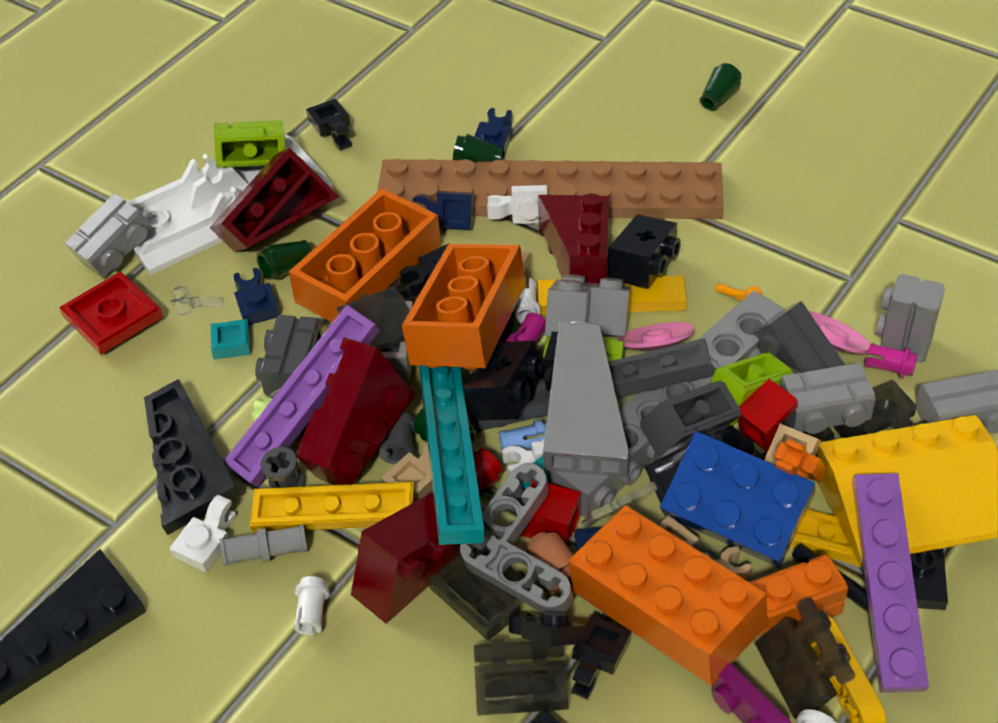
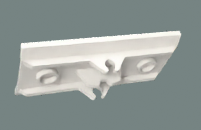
[128,133,334,275]

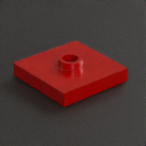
[59,271,163,355]

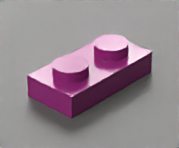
[711,663,792,723]

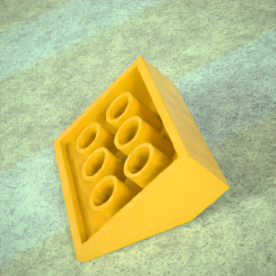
[817,415,998,564]

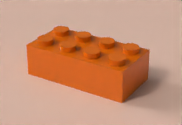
[289,188,441,323]
[402,244,526,369]
[568,505,767,686]

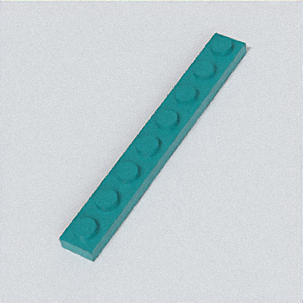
[419,365,484,545]

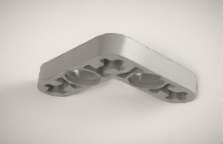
[460,463,573,613]

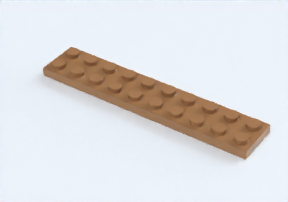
[377,159,724,219]

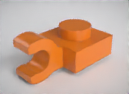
[774,438,827,483]

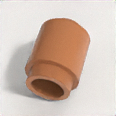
[525,532,574,597]

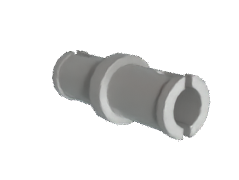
[219,525,307,566]

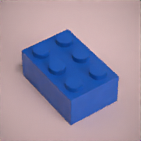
[660,431,815,568]

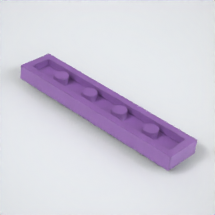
[223,305,380,487]
[852,473,929,693]

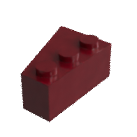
[209,147,339,252]
[538,193,609,283]
[296,337,416,485]
[351,492,486,624]

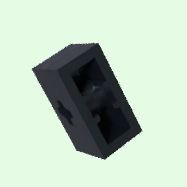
[608,214,681,289]
[462,340,545,421]

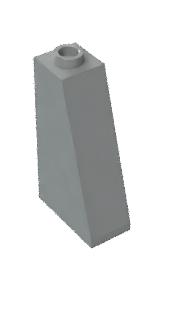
[543,320,629,477]

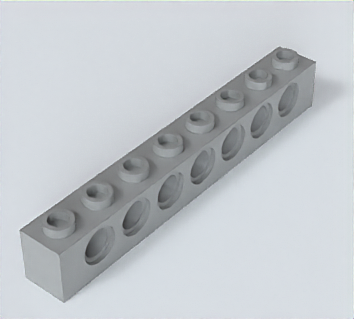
[550,290,785,520]

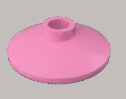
[809,311,870,354]
[618,322,695,352]

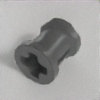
[379,412,416,464]
[260,447,305,488]

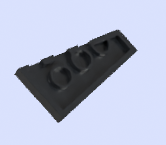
[144,379,241,535]
[0,549,146,706]

